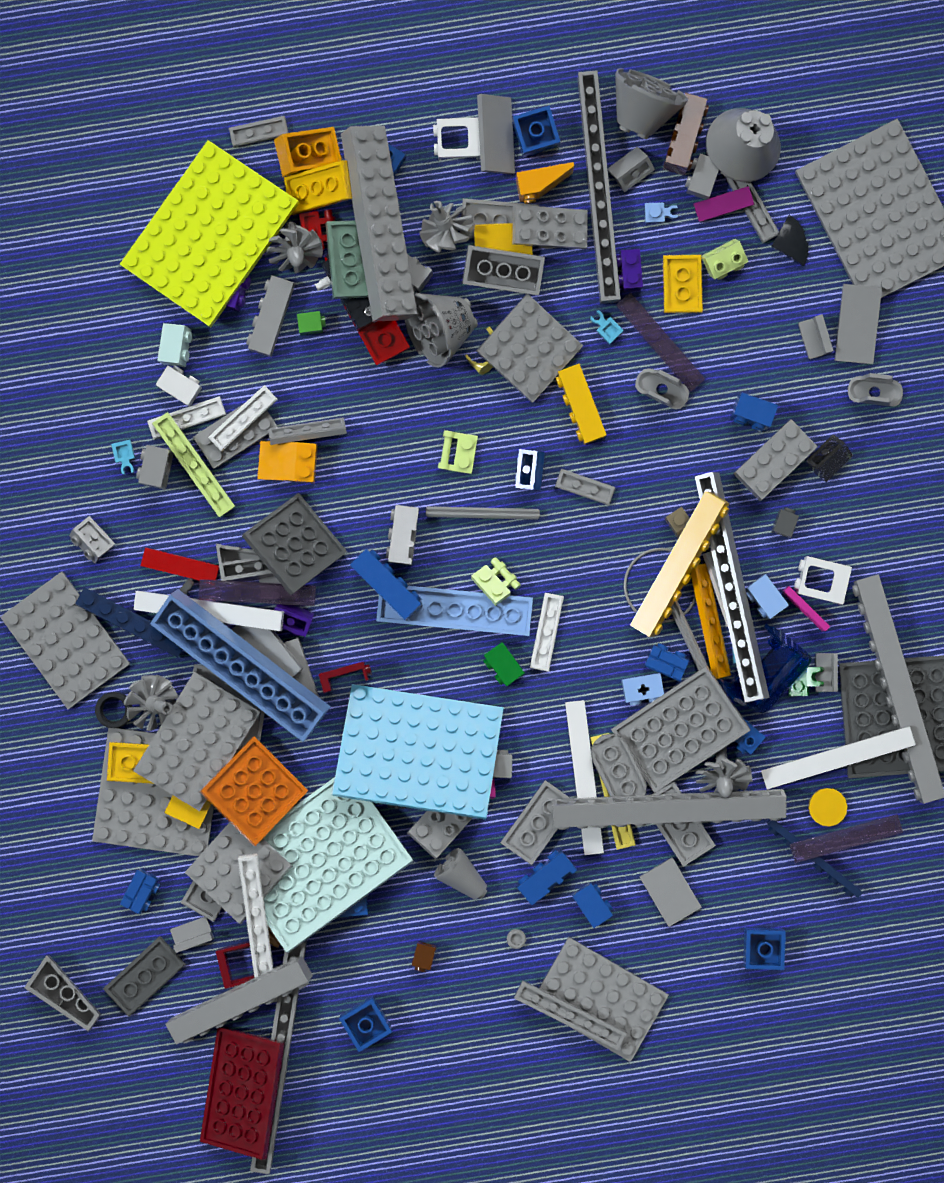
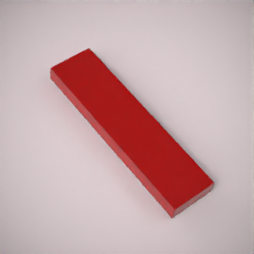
[140,547,219,584]

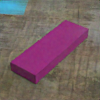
[694,186,754,223]

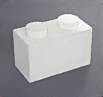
[155,365,202,406]

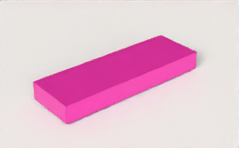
[782,586,830,631]

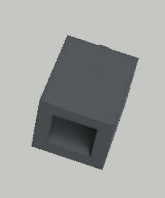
[771,507,799,538]

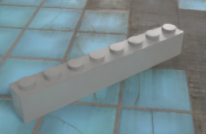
[165,955,313,1044]

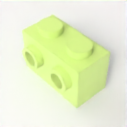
[701,239,749,280]

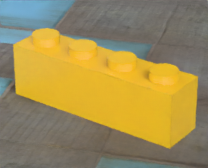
[555,363,606,445]

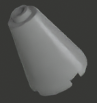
[434,848,487,900]

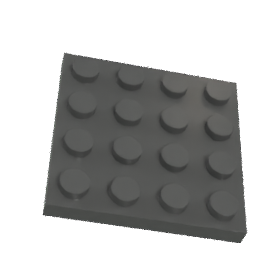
[242,493,347,595]

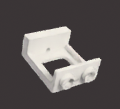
[433,117,480,161]
[794,556,852,605]

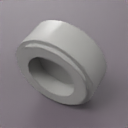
[507,929,526,949]

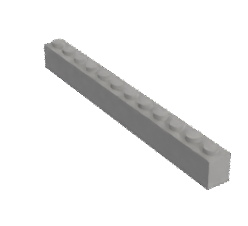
[577,70,620,304]
[695,472,769,702]
[852,574,944,804]
[552,789,786,830]
[250,940,307,1174]

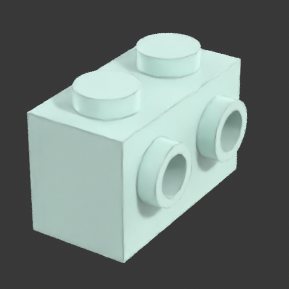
[157,323,192,367]

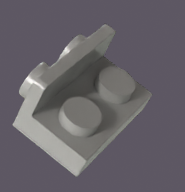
[69,516,115,563]

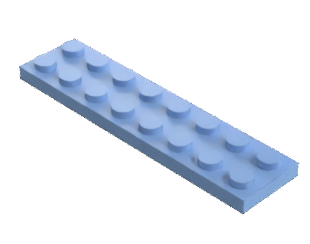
[376,586,533,636]

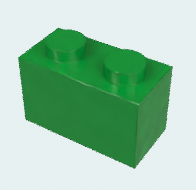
[483,642,525,686]

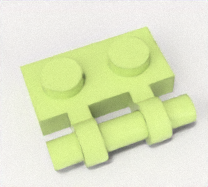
[471,557,521,606]

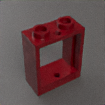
[215,941,255,989]

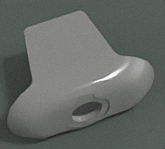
[635,368,689,409]
[848,373,903,406]

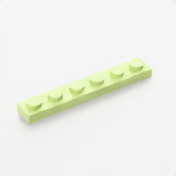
[152,412,235,517]

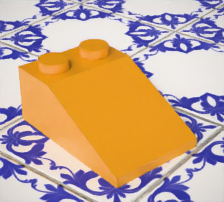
[274,127,342,177]
[516,162,574,204]
[257,441,318,484]

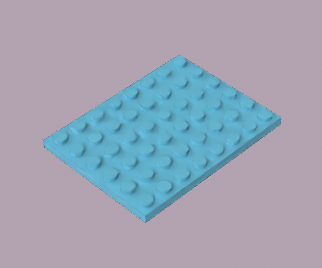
[332,684,504,820]

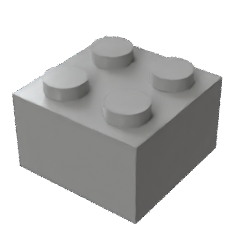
[136,445,174,490]

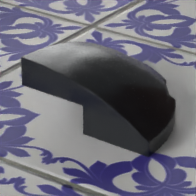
[771,215,809,267]

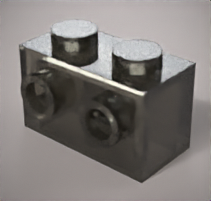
[806,434,854,482]

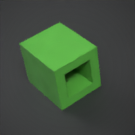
[297,311,326,335]

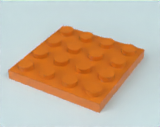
[200,736,308,846]

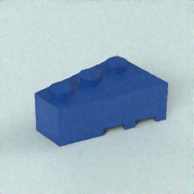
[517,850,577,905]

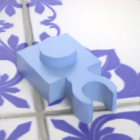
[644,202,678,223]

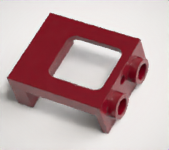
[318,661,372,693]

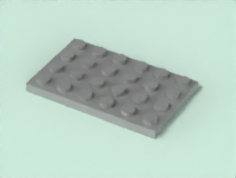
[0,572,131,709]
[611,665,750,793]
[133,672,260,811]
[539,936,669,1062]

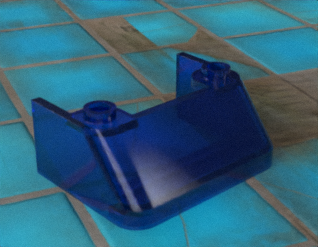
[717,624,812,713]

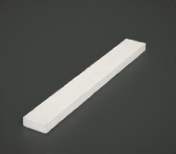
[134,591,284,631]
[565,700,604,855]
[761,726,916,789]
[238,854,278,1002]

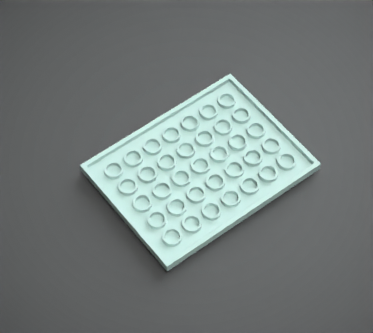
[263,777,414,953]

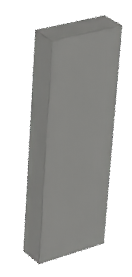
[229,116,288,148]
[555,469,615,506]

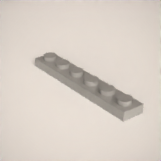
[514,980,627,1050]

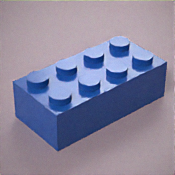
[350,549,422,621]

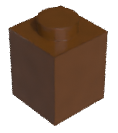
[411,941,436,972]

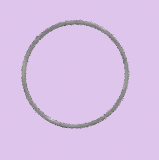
[624,548,696,623]

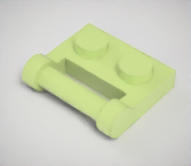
[438,431,478,474]

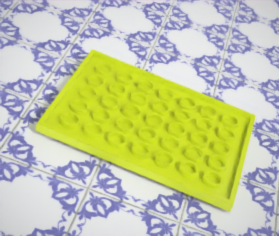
[120,140,300,328]

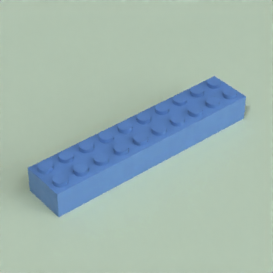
[150,589,331,742]

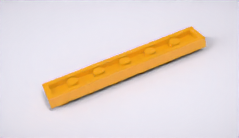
[691,563,731,679]

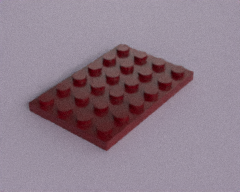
[200,1026,284,1160]

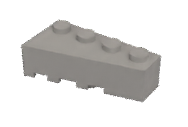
[24,955,101,1031]

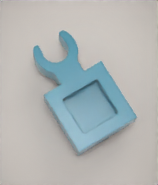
[590,310,624,345]
[111,440,135,475]

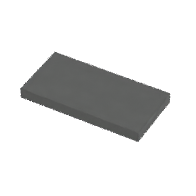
[103,936,186,1017]

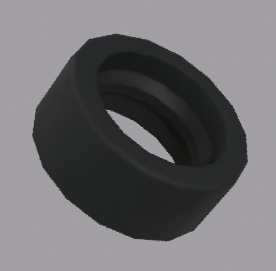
[95,692,133,728]

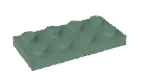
[326,221,369,299]

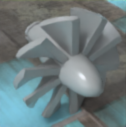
[419,201,475,252]
[267,222,323,273]
[124,675,178,731]
[696,747,752,798]

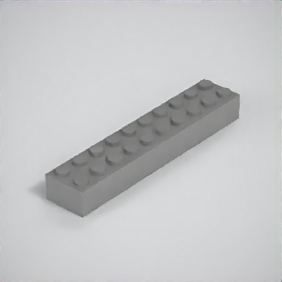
[341,126,417,322]

